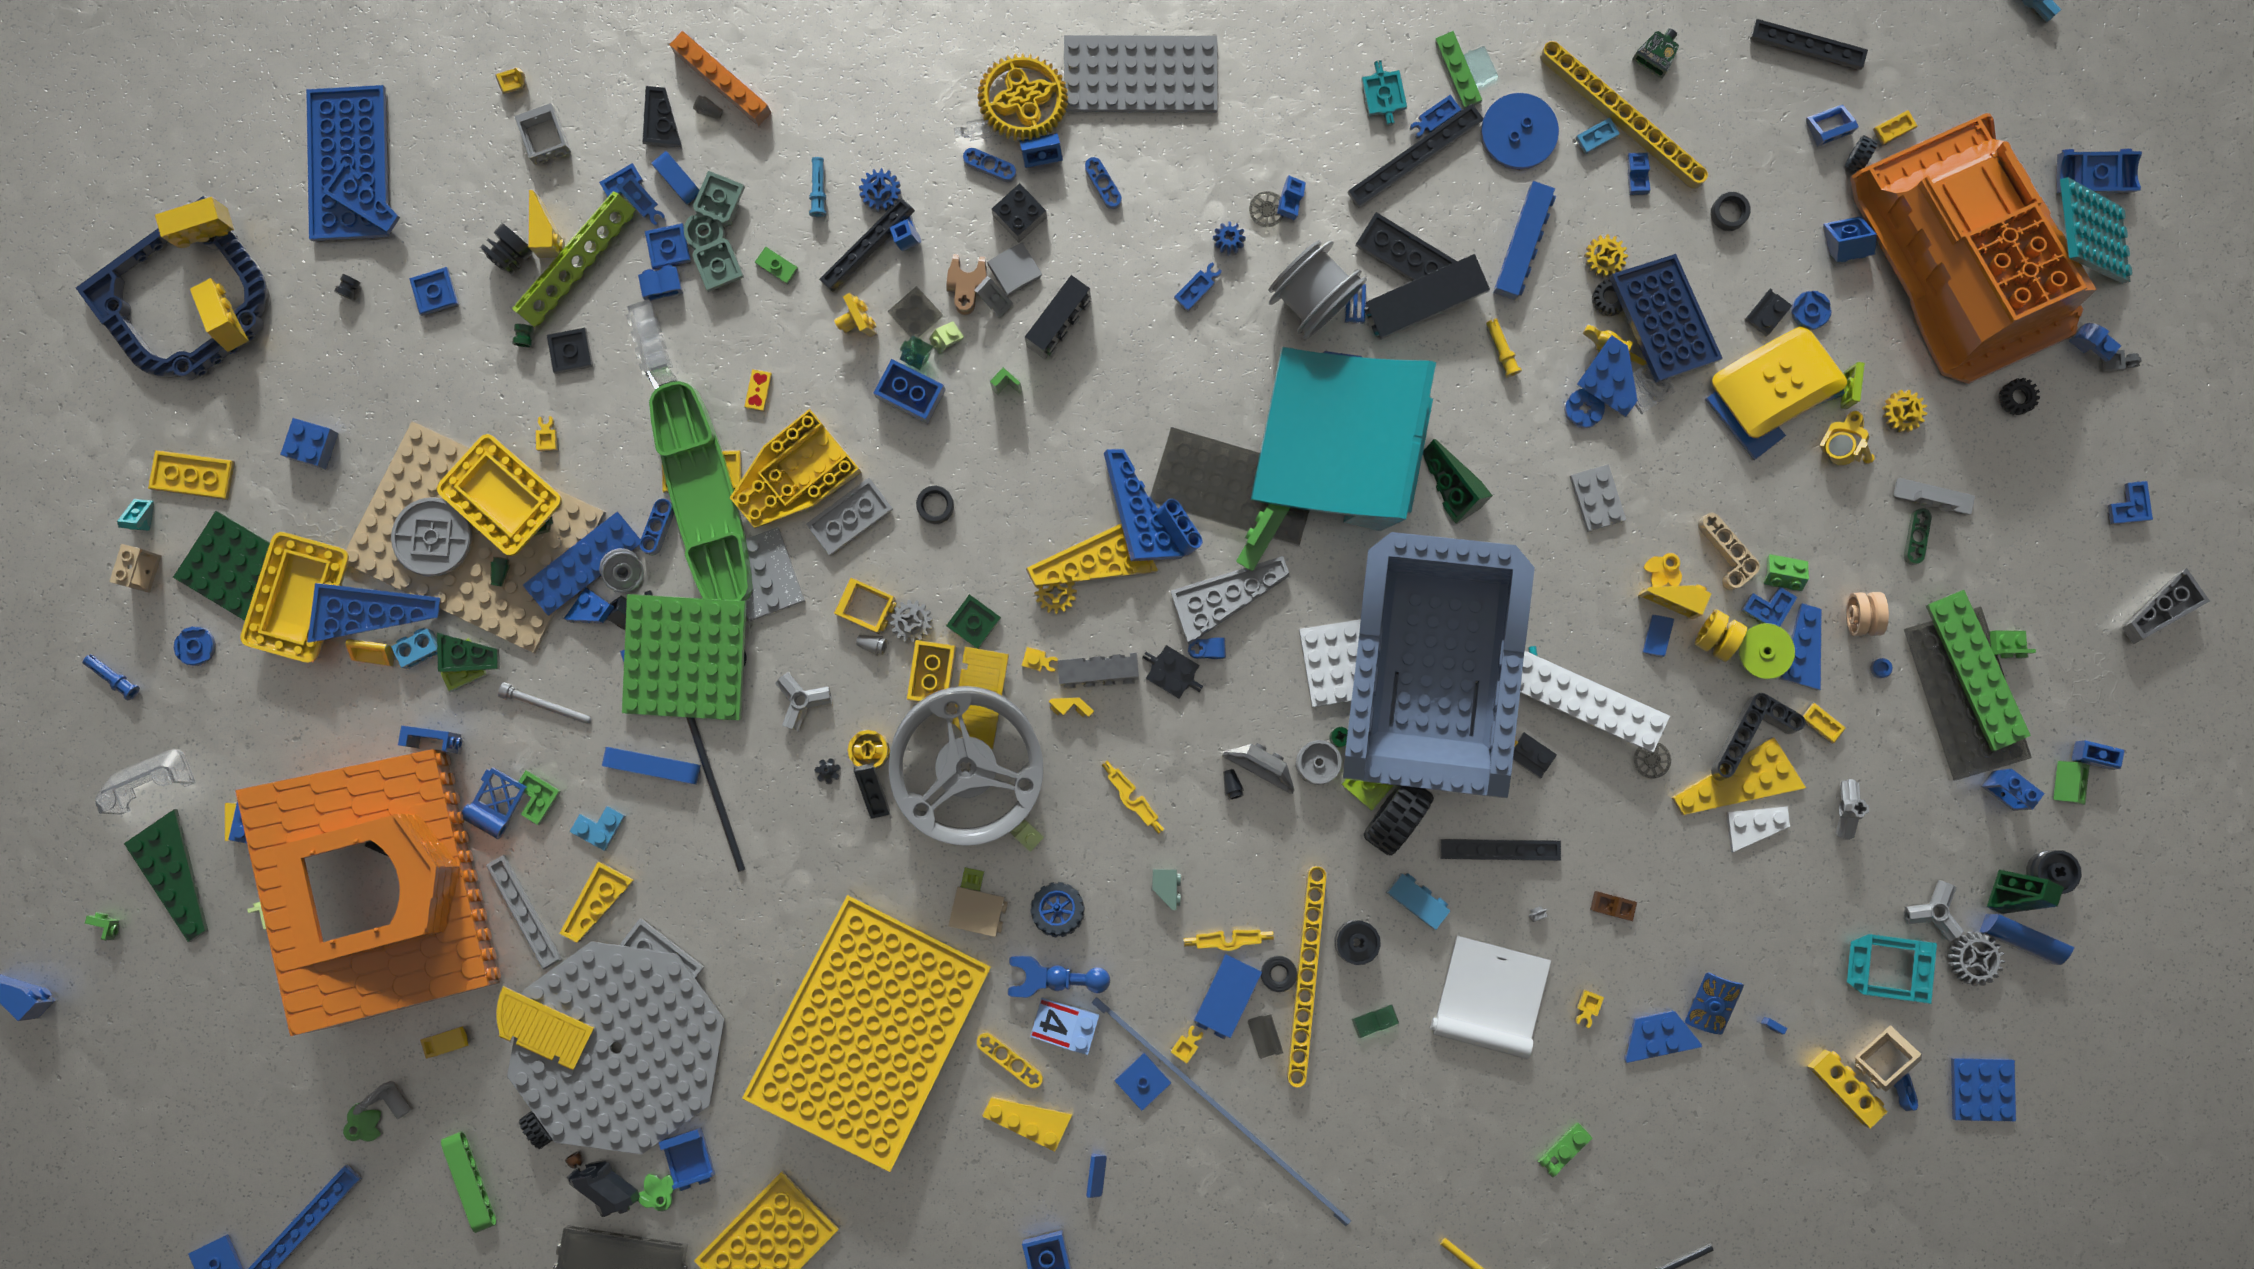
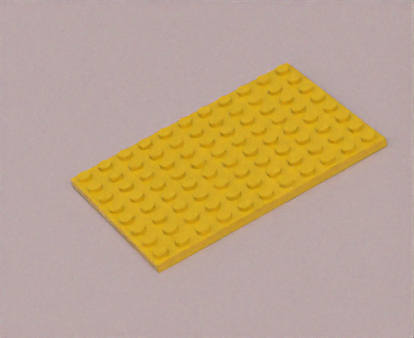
[742,895,991,1172]

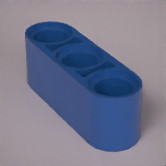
[651,151,700,205]
[639,499,675,556]
[1157,499,1203,555]

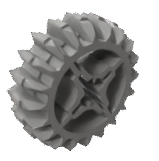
[1947,931,2005,986]

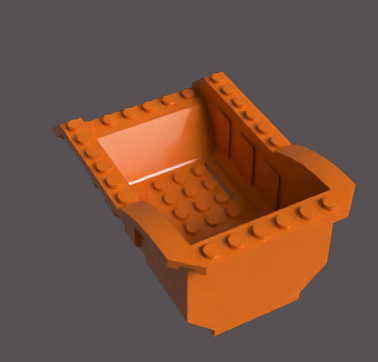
[1850,113,2096,384]

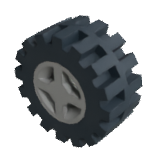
[1845,135,1878,172]

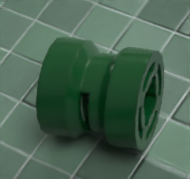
[512,324,534,348]

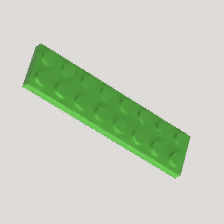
[1925,590,2031,751]

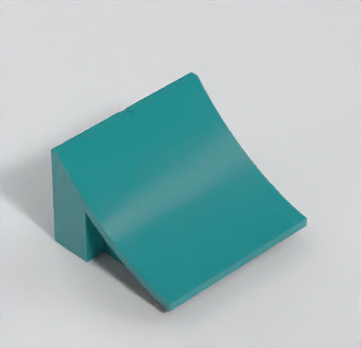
[1251,347,1436,531]

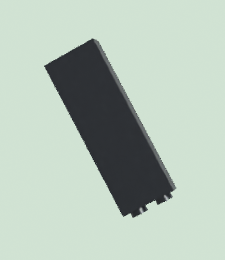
[1364,254,1490,339]

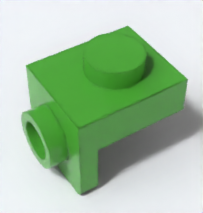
[84,912,119,941]

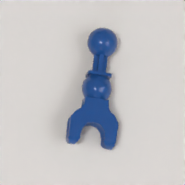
[1008,956,1110,998]

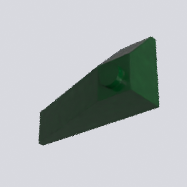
[1423,439,1493,524]

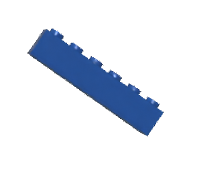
[1493,181,1556,300]

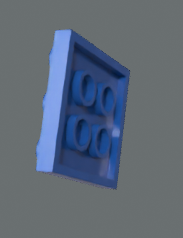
[1951,1058,2016,1121]

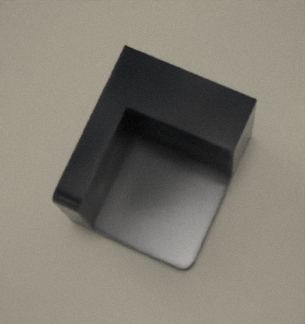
[607,595,627,630]

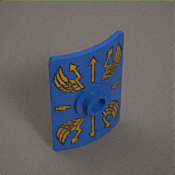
[1685,972,1744,1035]

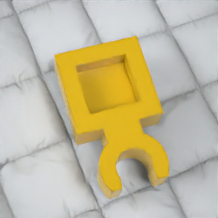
[535,416,558,451]
[1022,647,1058,672]
[1575,990,1604,1028]
[1170,1025,1203,1063]

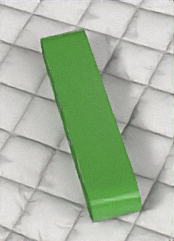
[441,1131,496,1233]

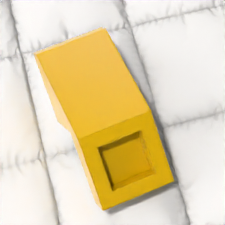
[1049,697,1094,718]
[420,1026,469,1059]

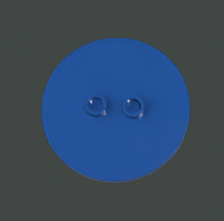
[1481,93,1559,169]

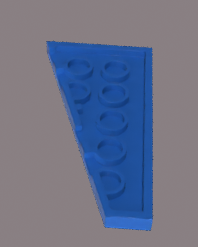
[1104,449,1185,561]
[307,583,441,643]

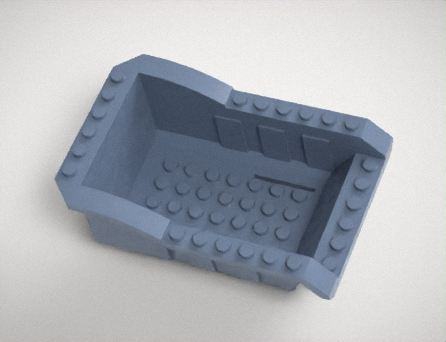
[1343,532,1535,798]

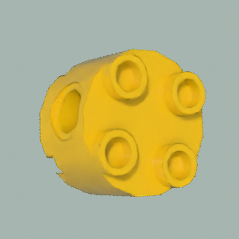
[848,730,890,769]

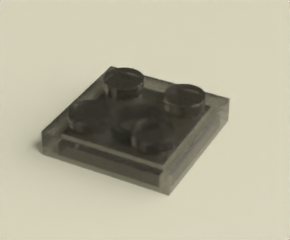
[888,286,943,341]

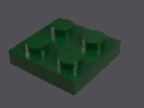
[946,594,1001,649]

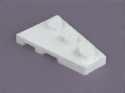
[1726,807,1790,852]

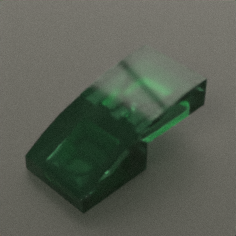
[1352,1004,1399,1038]

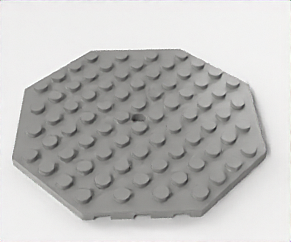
[507,941,724,1155]

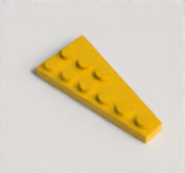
[1672,737,1806,815]

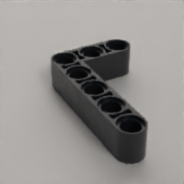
[1711,693,1806,781]

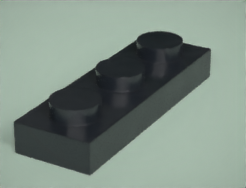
[854,763,890,819]

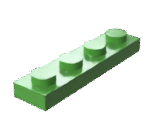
[1435,31,1482,109]

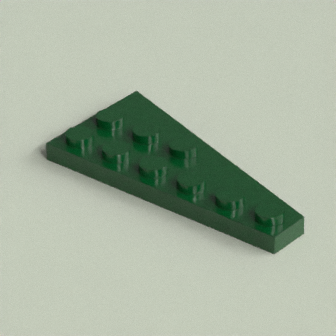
[124,809,208,942]

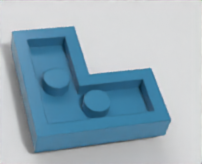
[570,806,625,851]

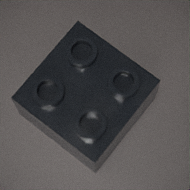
[991,183,1047,243]

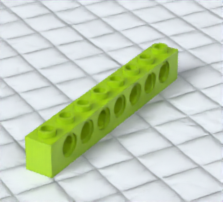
[512,191,636,327]

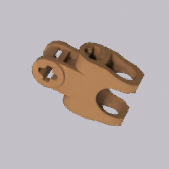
[946,254,987,315]

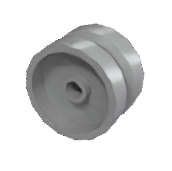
[1296,740,1342,785]

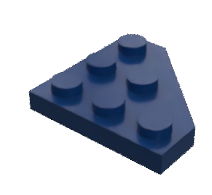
[1577,335,1638,417]

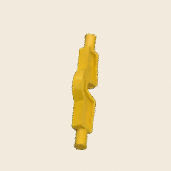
[1101,760,1164,834]
[1183,930,1274,951]

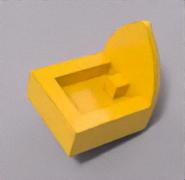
[495,68,526,94]

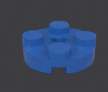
[1564,389,1605,428]

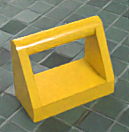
[346,639,395,667]

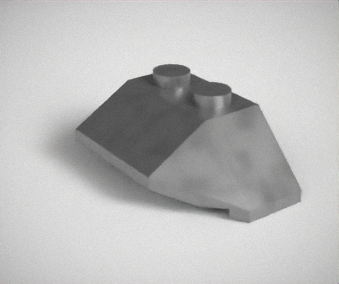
[1222,743,1294,794]

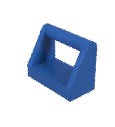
[1806,104,1859,147]

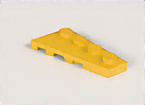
[559,862,634,943]
[982,1097,1072,1152]

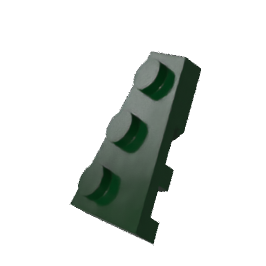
[437,633,500,673]

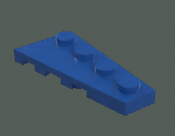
[323,160,400,234]
[1780,603,1822,690]

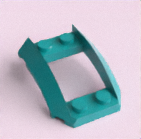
[1847,934,1937,1004]

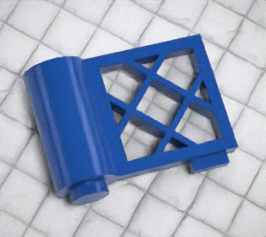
[462,768,527,839]

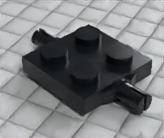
[1142,645,1203,699]

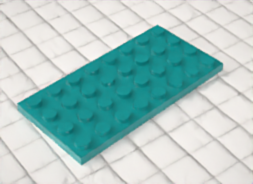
[2060,177,2132,284]

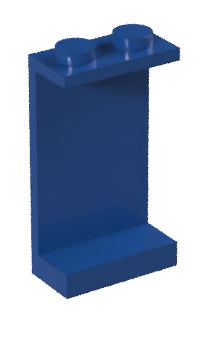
[1194,954,1262,1039]

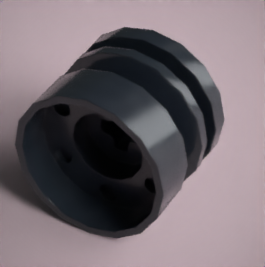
[480,223,533,275]

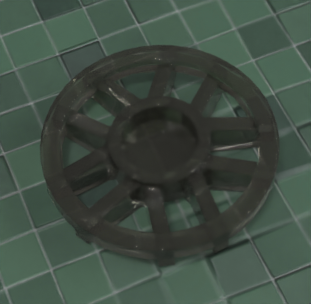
[1249,191,1284,228]
[1633,742,1671,779]

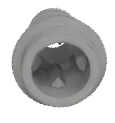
[856,635,887,655]

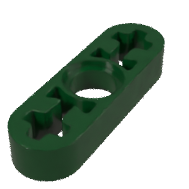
[1904,508,1932,565]

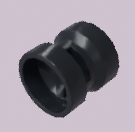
[334,274,361,300]

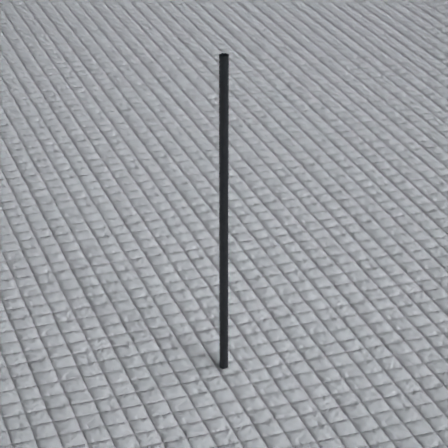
[644,590,746,872]

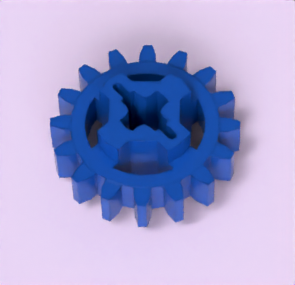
[859,168,901,212]

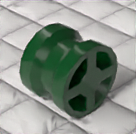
[1329,727,1348,748]

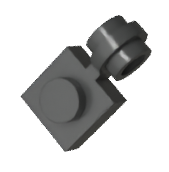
[2102,350,2142,371]

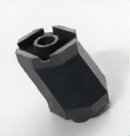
[567,1160,640,1217]

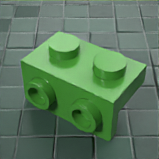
[1764,554,1809,591]

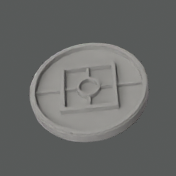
[391,497,472,577]

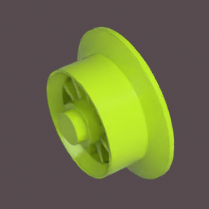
[1739,623,1795,679]

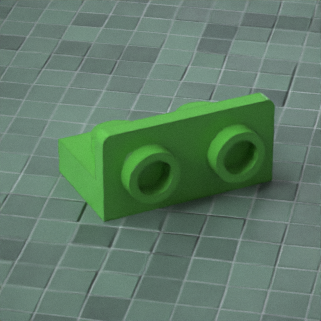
[1990,630,2036,659]

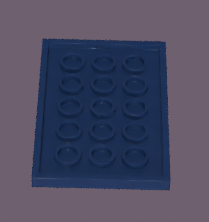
[1609,254,1723,383]

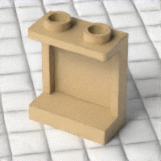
[948,887,1008,937]

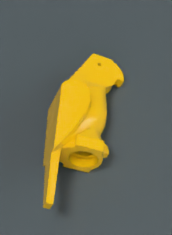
[1582,325,1647,366]

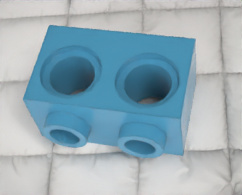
[391,628,437,669]

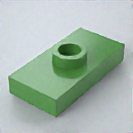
[755,246,798,285]

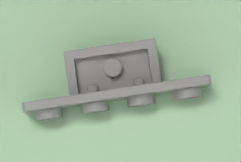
[1893,478,1975,515]

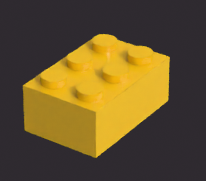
[155,197,234,248]
[907,640,957,706]

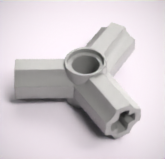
[775,672,832,731]
[1836,779,1869,840]
[1904,881,1963,941]

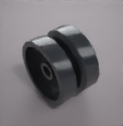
[2026,850,2082,894]
[1334,920,1381,965]

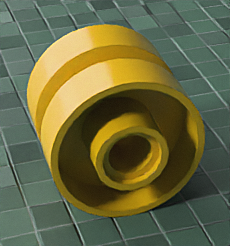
[1694,609,1747,662]

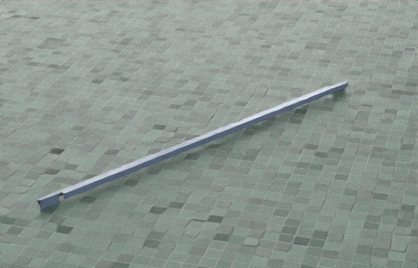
[1092,997,1351,1226]

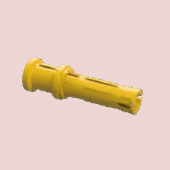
[1486,318,1522,378]

